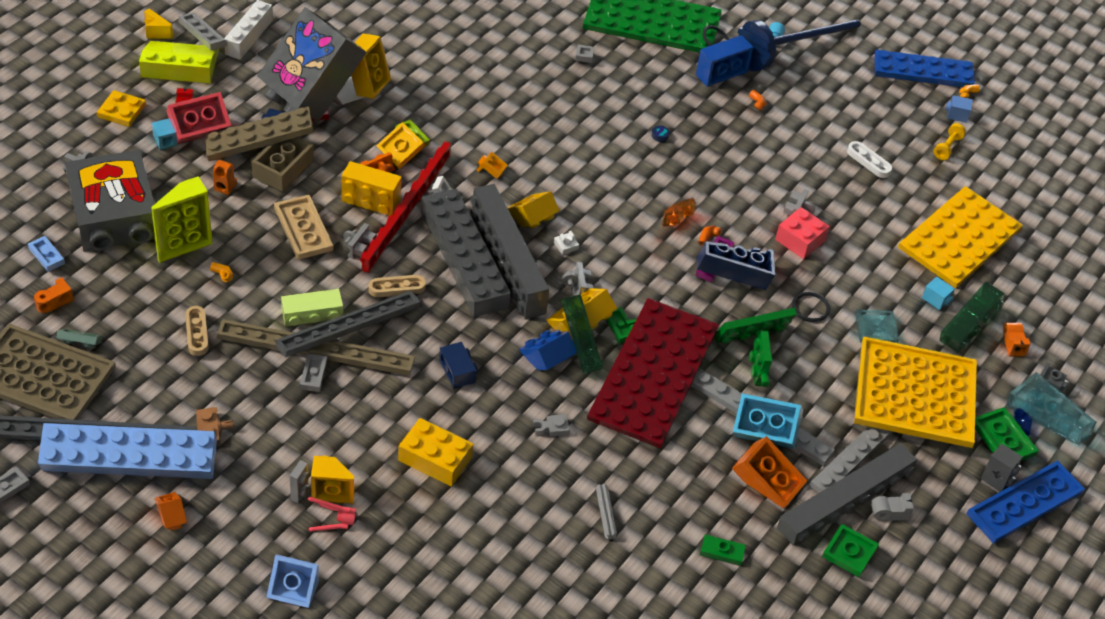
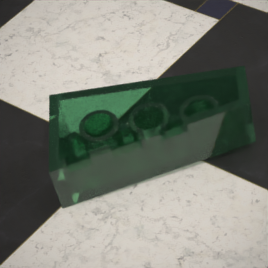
[939,282,1005,353]

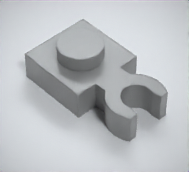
[533,414,570,437]

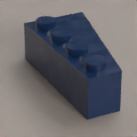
[697,241,775,290]

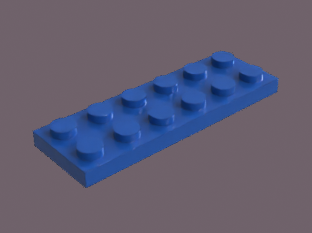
[874,50,975,87]
[966,461,1085,544]

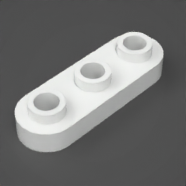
[847,141,892,178]

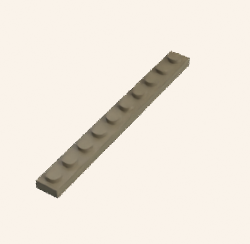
[217,319,415,376]

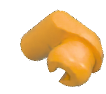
[959,85,980,98]
[210,262,233,282]

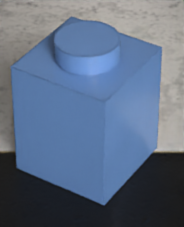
[945,95,973,123]

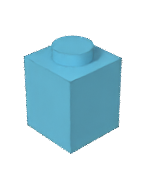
[152,119,177,150]
[922,277,955,310]

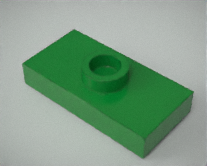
[700,534,746,566]

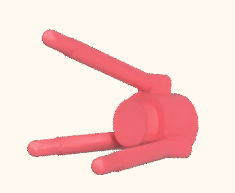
[308,497,356,531]

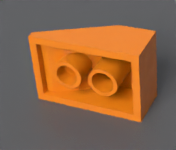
[732,436,807,508]

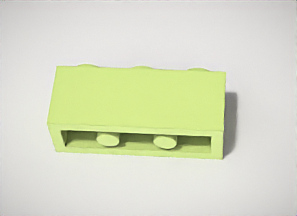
[281,289,343,327]

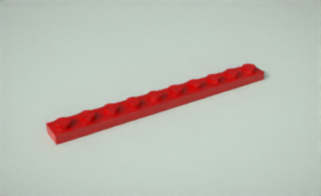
[360,141,451,273]

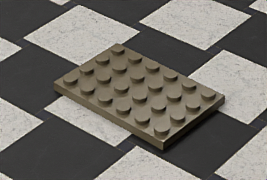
[0,323,116,420]

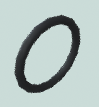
[702,25,729,47]
[792,292,830,322]

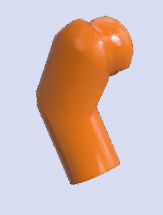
[749,90,767,110]

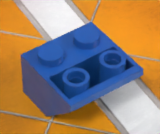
[519,330,578,370]

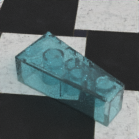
[1006,372,1097,445]

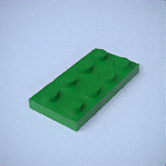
[714,308,797,344]

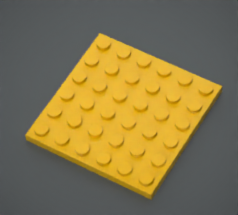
[854,336,977,448]

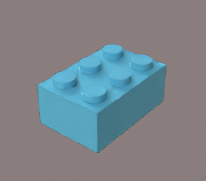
[733,393,803,449]

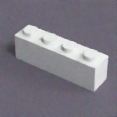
[224,0,273,60]

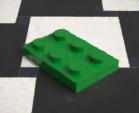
[975,407,1039,461]

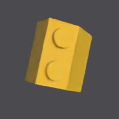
[507,191,560,229]
[311,455,354,504]

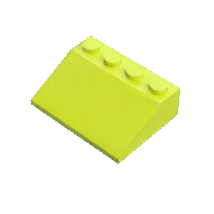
[139,41,219,84]
[151,176,213,263]

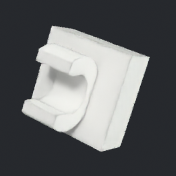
[428,176,452,195]
[554,231,579,255]

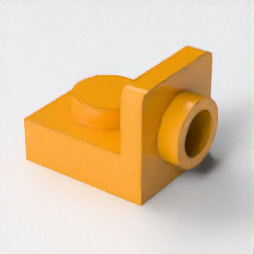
[476,151,508,179]

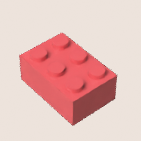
[166,92,232,145]

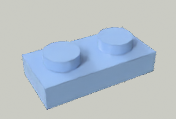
[28,236,65,272]

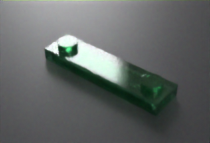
[561,294,604,375]

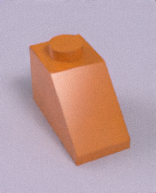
[154,492,187,530]

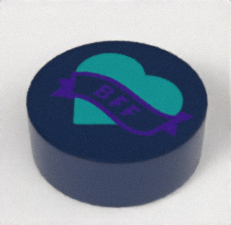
[651,125,669,142]

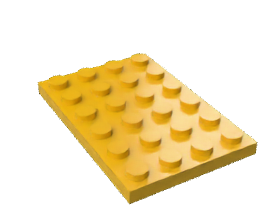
[898,186,1023,289]

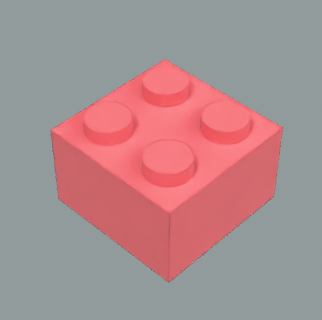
[775,207,830,259]

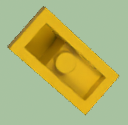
[144,8,173,39]

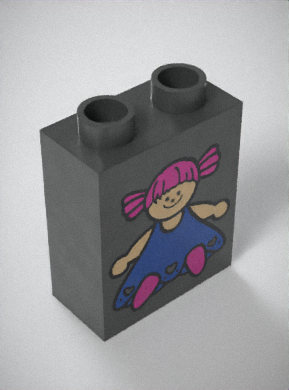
[257,7,367,122]

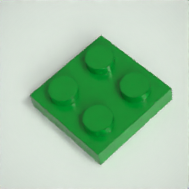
[822,524,879,578]

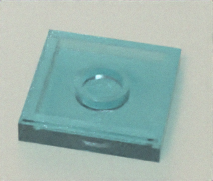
[855,310,899,343]

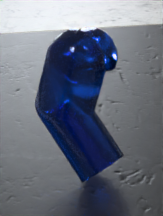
[1014,408,1032,436]

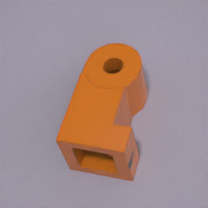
[213,159,237,195]
[34,277,74,313]
[1003,323,1031,356]

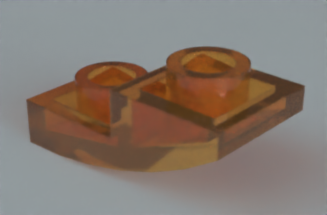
[662,198,696,227]

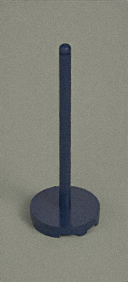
[737,20,861,71]

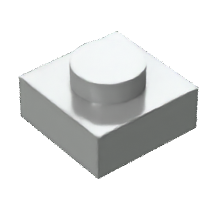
[575,45,594,63]

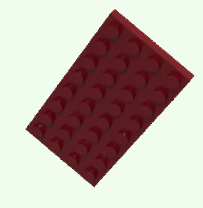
[587,298,719,449]

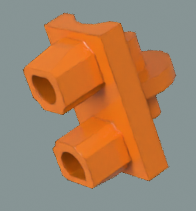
[360,152,395,172]

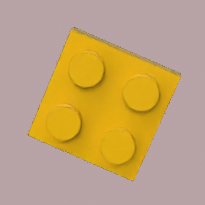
[97,90,146,127]
[376,122,426,170]

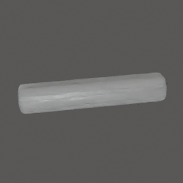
[596,484,617,540]

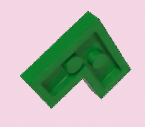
[605,307,637,344]

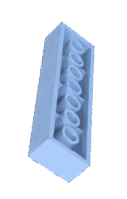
[38,423,217,479]

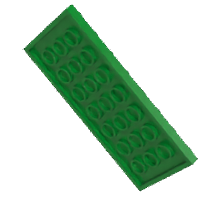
[583,0,722,53]

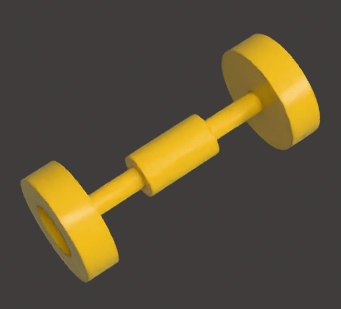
[933,123,966,160]

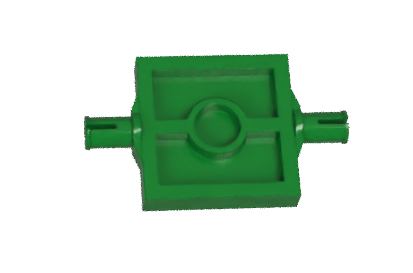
[749,330,772,387]

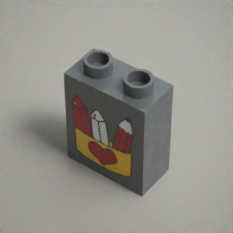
[65,150,155,252]

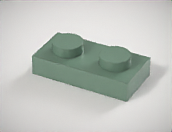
[56,329,103,348]

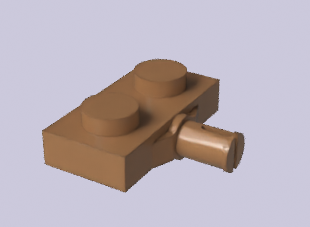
[196,407,234,445]

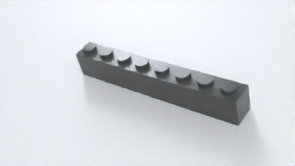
[777,443,918,545]

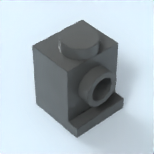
[1035,362,1069,397]

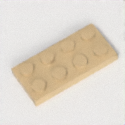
[274,195,333,260]

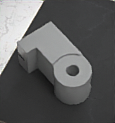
[871,493,914,521]

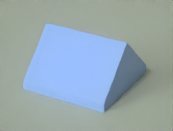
[266,554,319,608]

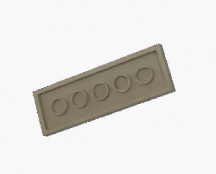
[205,106,314,161]

